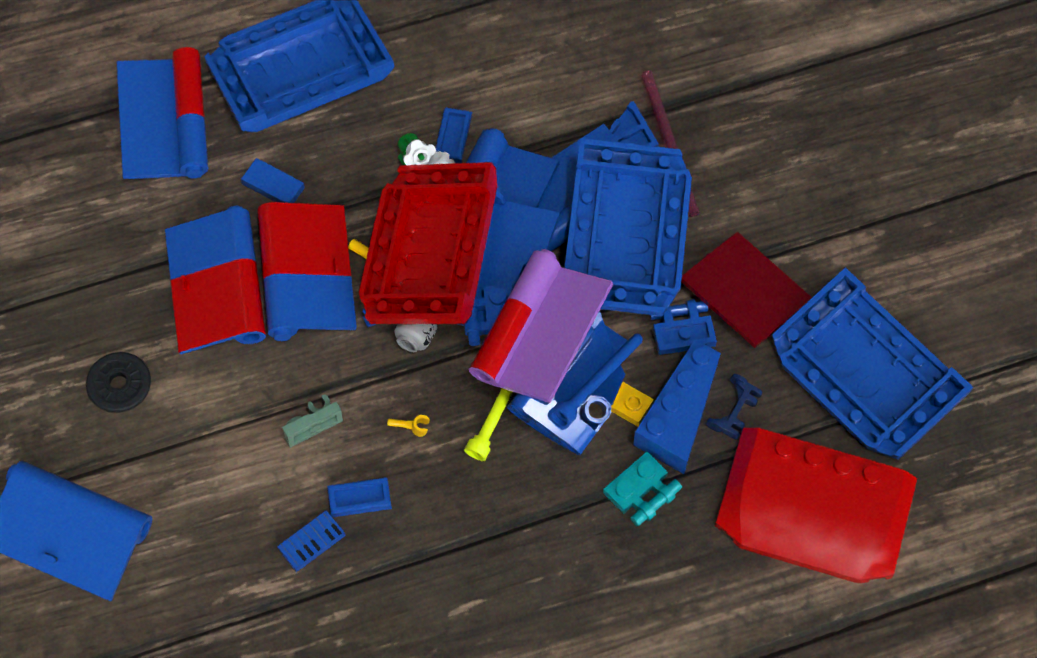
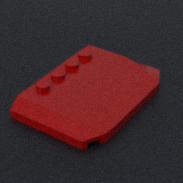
[359,162,498,324]
[715,428,918,584]

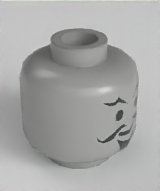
[394,324,438,353]

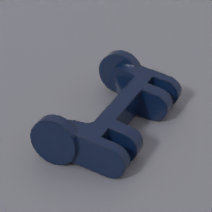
[706,374,763,440]

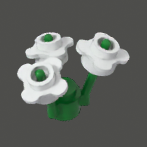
[398,133,455,166]

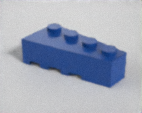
[633,339,721,474]

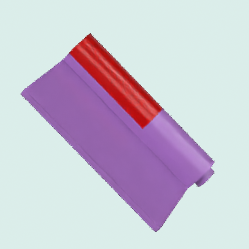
[468,249,613,403]

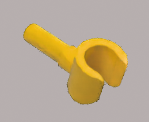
[387,415,430,437]

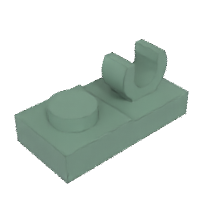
[282,394,343,448]

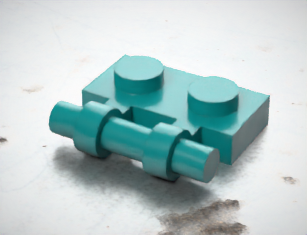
[603,452,682,526]

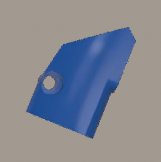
[507,311,626,455]

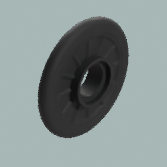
[86,352,151,412]

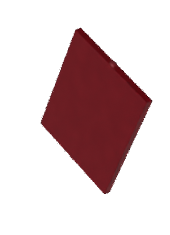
[681,231,812,348]

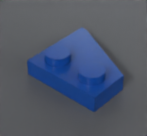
[610,101,659,147]

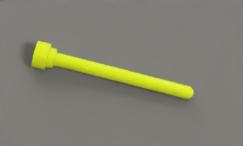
[464,388,513,461]

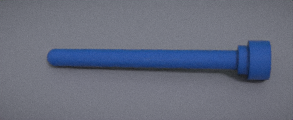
[549,334,643,428]

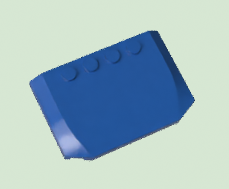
[204,0,395,132]
[565,138,692,316]
[772,267,973,460]

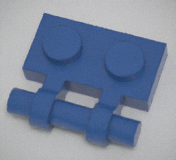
[464,282,514,346]
[649,299,717,355]

